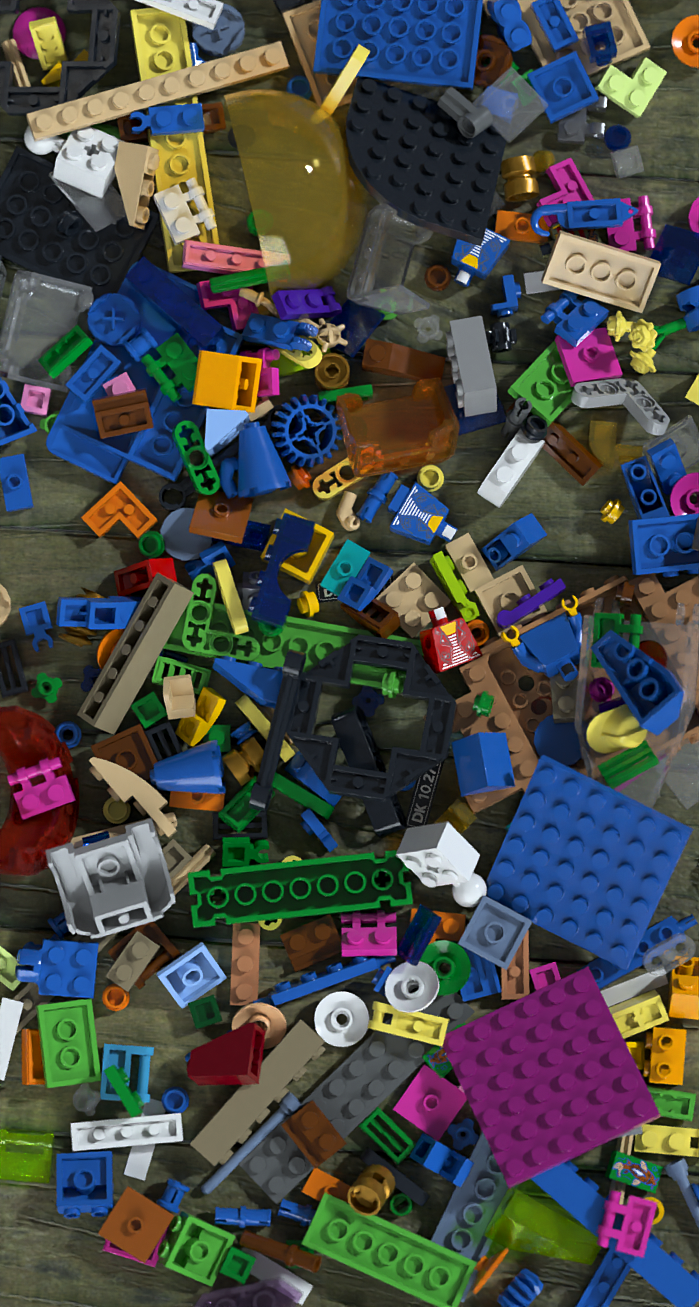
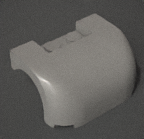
[45,818,175,939]

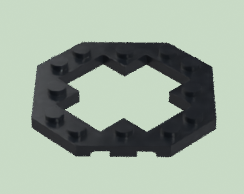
[0,0,121,116]
[286,635,457,802]

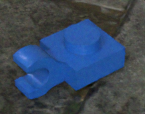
[184,540,236,581]

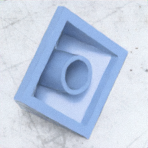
[205,409,250,459]
[156,942,227,1009]

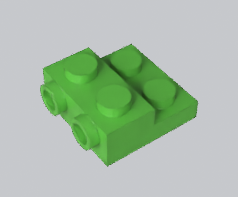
[157,1211,236,1287]

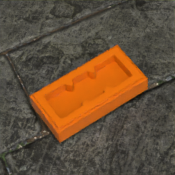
[495,210,549,244]
[169,791,226,812]
[22,1029,45,1085]
[302,1168,352,1203]

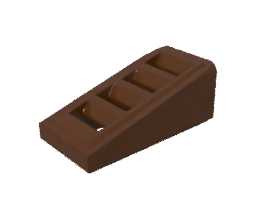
[340,598,400,639]

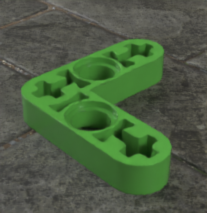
[182,574,260,662]

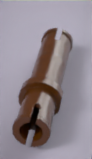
[240,1230,322,1273]

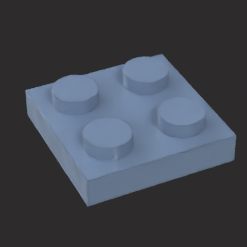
[458,895,532,970]

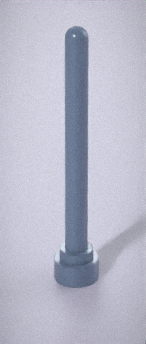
[201,1091,304,1195]
[664,1158,699,1229]

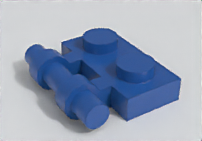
[541,290,609,347]

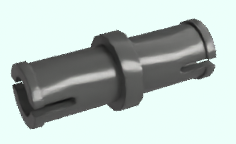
[501,398,532,440]

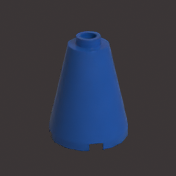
[238,422,292,498]
[149,740,226,794]

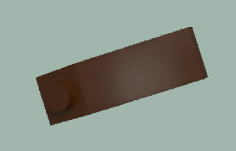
[362,338,446,385]

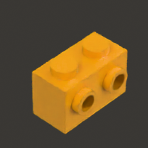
[643,1027,687,1085]

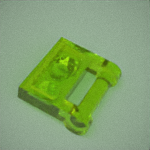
[0,1129,54,1183]

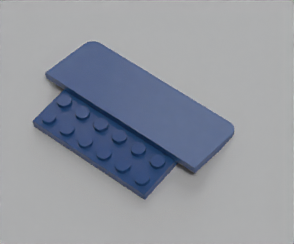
[46,261,244,485]

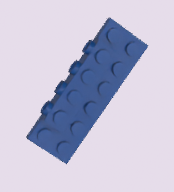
[628,513,699,577]

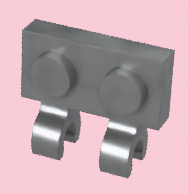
[558,96,607,144]

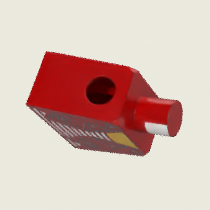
[419,606,483,673]

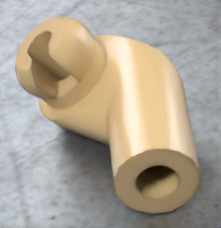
[336,491,360,531]

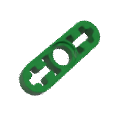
[172,421,220,495]
[272,773,335,820]

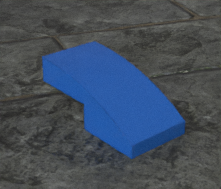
[337,557,394,611]

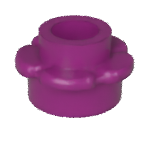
[588,677,615,703]

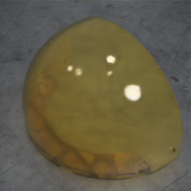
[223,89,368,305]

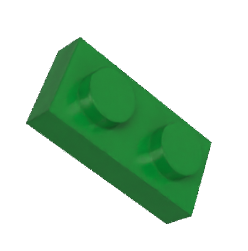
[104,1064,144,1118]

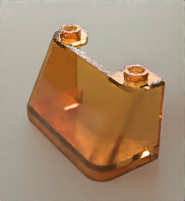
[336,377,460,478]

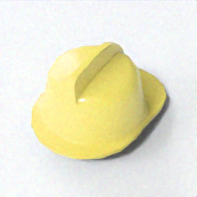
[586,704,648,754]

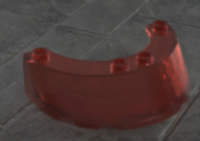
[0,705,79,876]

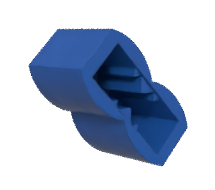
[487,0,532,52]

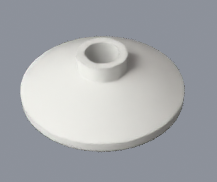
[385,961,439,1013]
[314,992,369,1047]

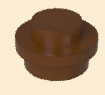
[424,264,451,291]
[615,581,635,608]

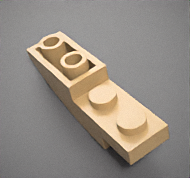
[89,757,177,838]

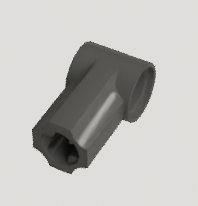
[437,87,493,139]

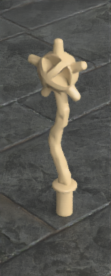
[239,287,348,353]

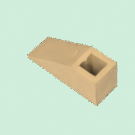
[114,141,159,229]

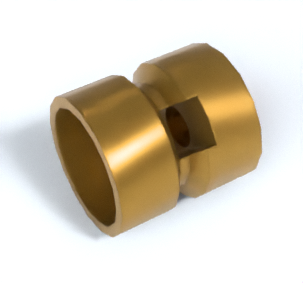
[501,156,540,202]
[315,353,350,391]
[221,736,264,786]
[347,1164,395,1216]

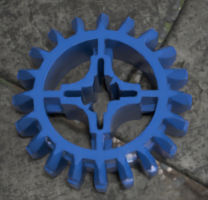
[270,394,343,467]

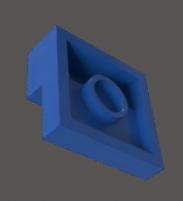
[57,1151,114,1219]

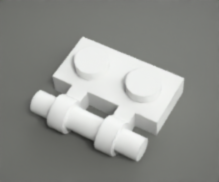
[153,177,217,245]

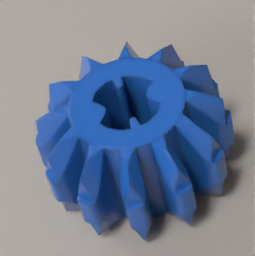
[498,1269,543,1307]

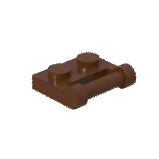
[108,921,181,990]

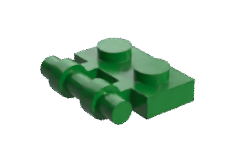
[141,333,198,403]
[591,613,643,669]

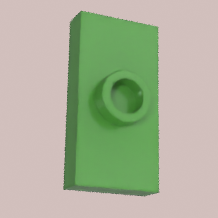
[646,1085,696,1121]

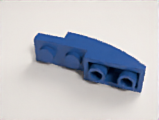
[56,596,143,629]

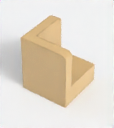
[163,674,196,720]

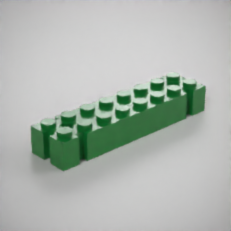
[188,850,413,928]

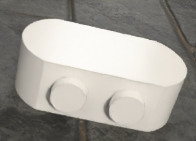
[477,428,545,508]

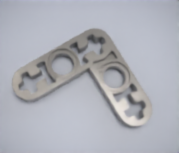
[571,378,670,435]

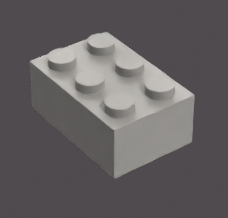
[445,316,497,417]

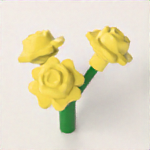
[607,311,686,375]

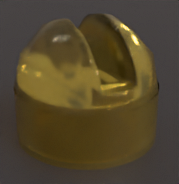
[532,150,555,172]

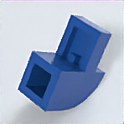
[284,751,342,807]
[409,1133,474,1187]

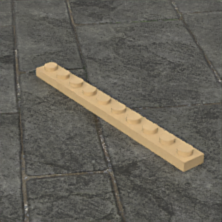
[26,41,289,142]

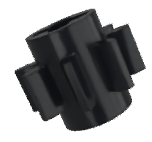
[485,322,517,353]

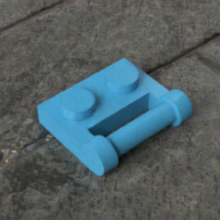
[100,1044,154,1103]

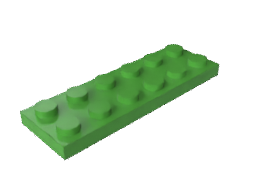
[302,1192,477,1307]

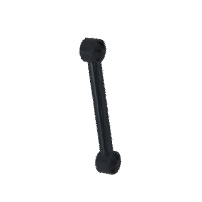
[159,405,295,512]
[249,649,306,812]

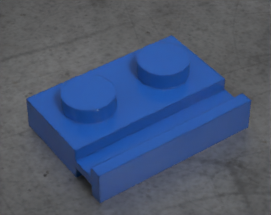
[460,946,502,1002]

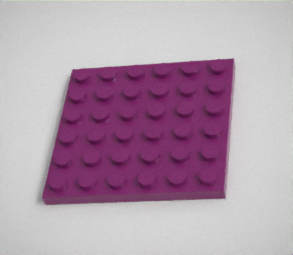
[443,967,661,1188]

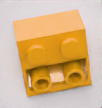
[192,350,262,413]
[668,955,699,1020]

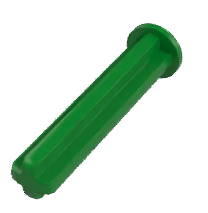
[209,260,291,294]

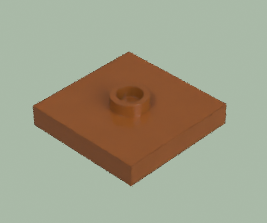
[189,489,253,544]
[98,1186,175,1264]

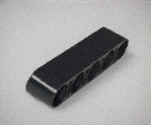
[331,705,407,839]

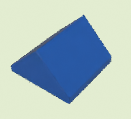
[451,733,516,797]

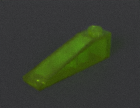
[483,1187,602,1265]

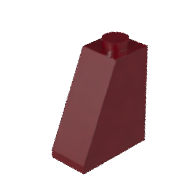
[186,1022,266,1085]

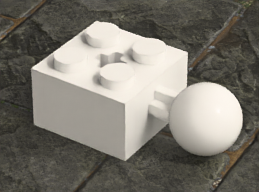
[24,126,125,199]
[396,822,487,907]

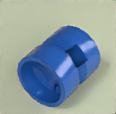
[675,285,699,332]

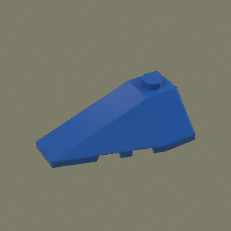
[590,630,685,736]

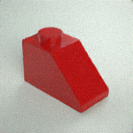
[114,558,177,596]

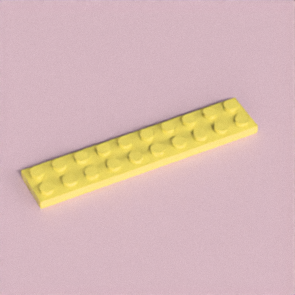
[130,8,219,273]

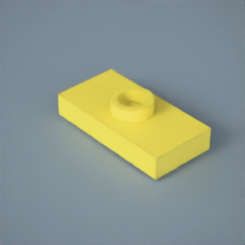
[29,16,68,71]

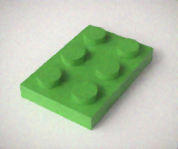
[507,340,574,427]
[36,998,101,1088]

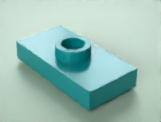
[320,539,371,596]

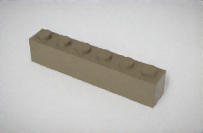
[77,572,194,735]
[190,1019,326,1166]

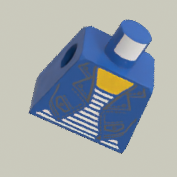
[451,228,510,287]
[389,482,458,545]

